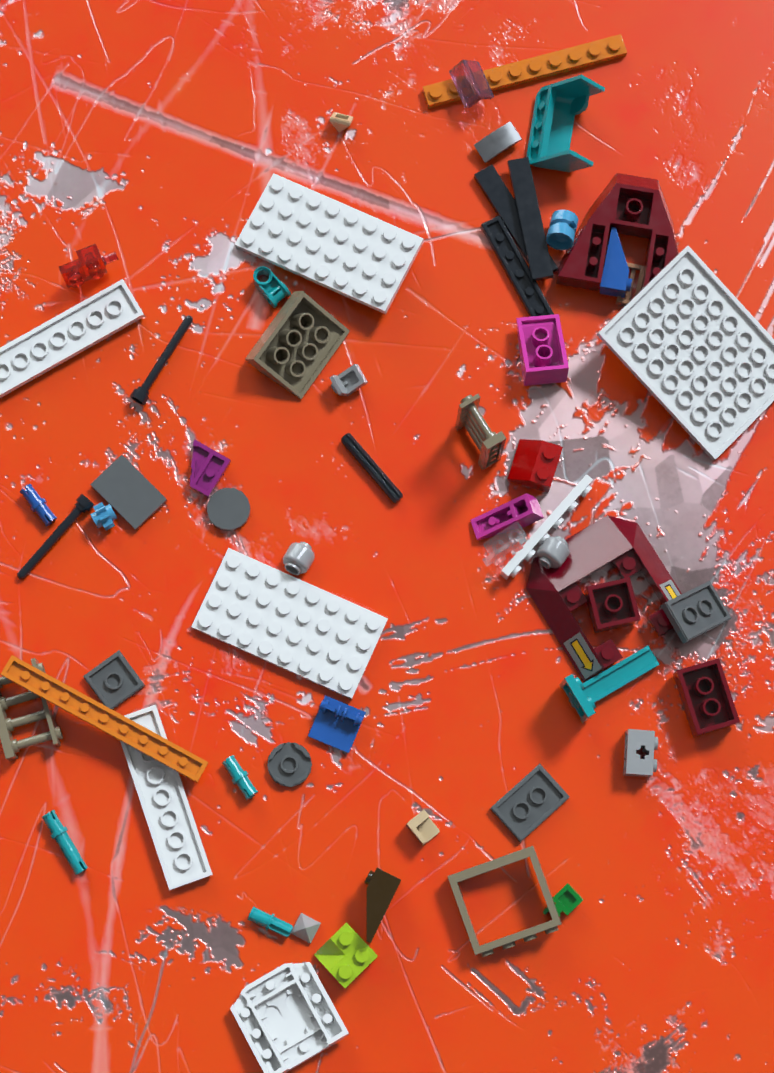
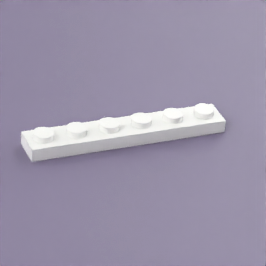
[500,474,593,580]

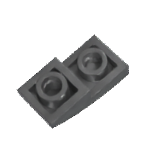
[474,121,522,163]

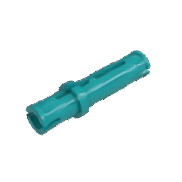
[42,810,88,875]

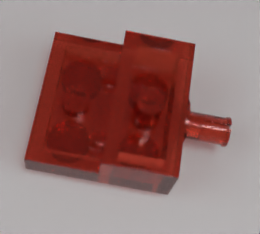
[59,244,118,288]

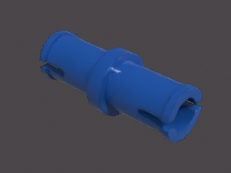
[20,484,57,526]

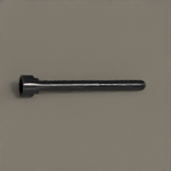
[130,315,193,405]
[17,494,94,579]

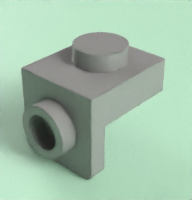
[330,364,368,396]

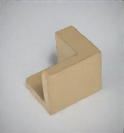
[406,810,440,845]

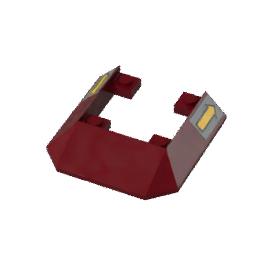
[526,515,682,682]

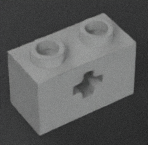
[623,729,658,777]

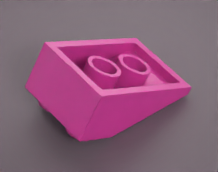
[516,314,569,386]

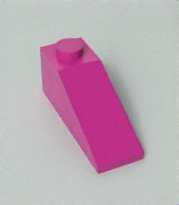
[471,493,544,540]

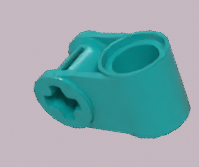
[253,266,291,308]

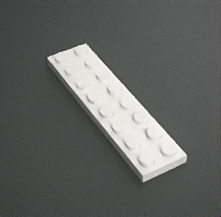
[0,279,145,398]
[120,705,213,890]

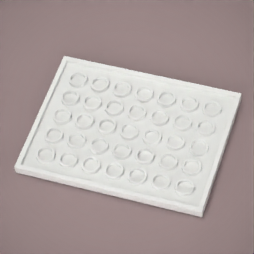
[596,246,774,460]

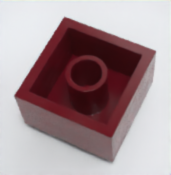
[584,577,641,633]

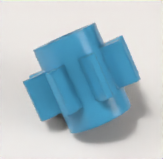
[90,502,117,530]

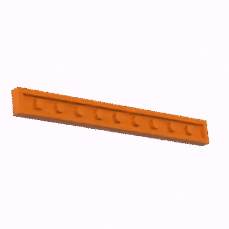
[423,34,627,109]
[0,655,209,783]

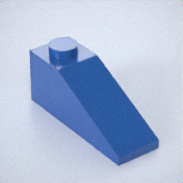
[600,227,632,298]

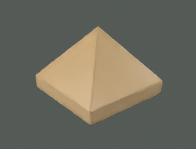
[329,112,354,132]

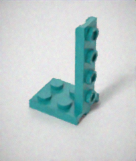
[560,646,660,723]

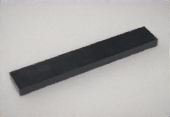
[507,157,553,281]
[474,165,558,272]
[481,215,554,317]

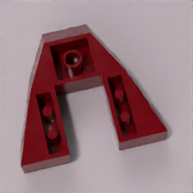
[556,173,679,291]

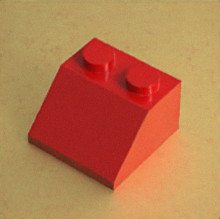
[507,439,563,493]

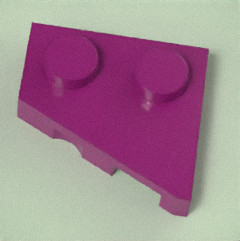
[190,440,231,498]

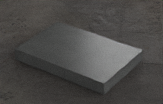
[90,455,168,531]
[661,581,732,644]
[490,764,570,842]

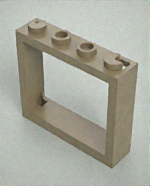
[448,846,562,957]

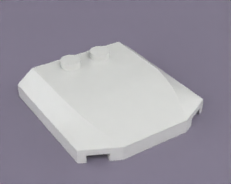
[230,962,349,1073]

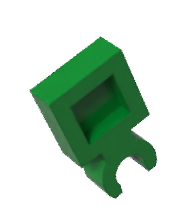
[543,883,584,917]

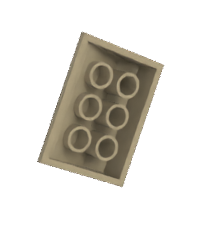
[245,291,350,399]

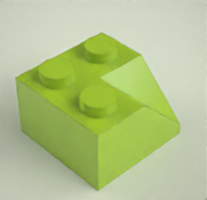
[314,922,378,988]

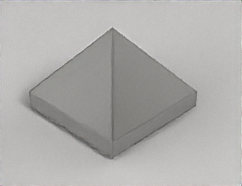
[291,913,321,944]

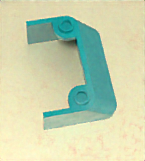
[526,74,605,172]

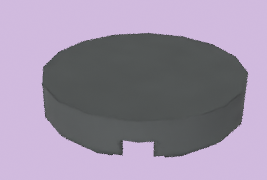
[207,488,251,531]
[267,742,312,787]

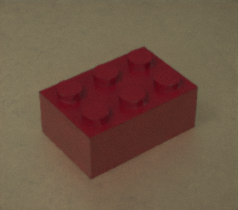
[673,658,740,737]

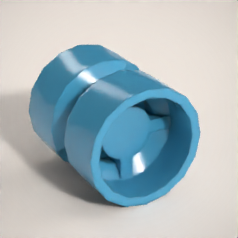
[546,209,579,250]

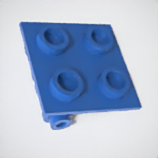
[308,695,366,753]

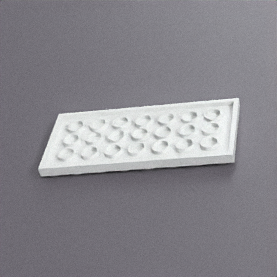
[235,173,424,314]
[191,548,388,699]

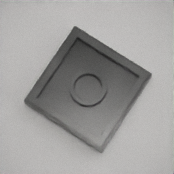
[83,650,145,710]

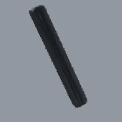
[341,433,403,503]

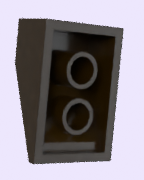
[365,868,401,943]

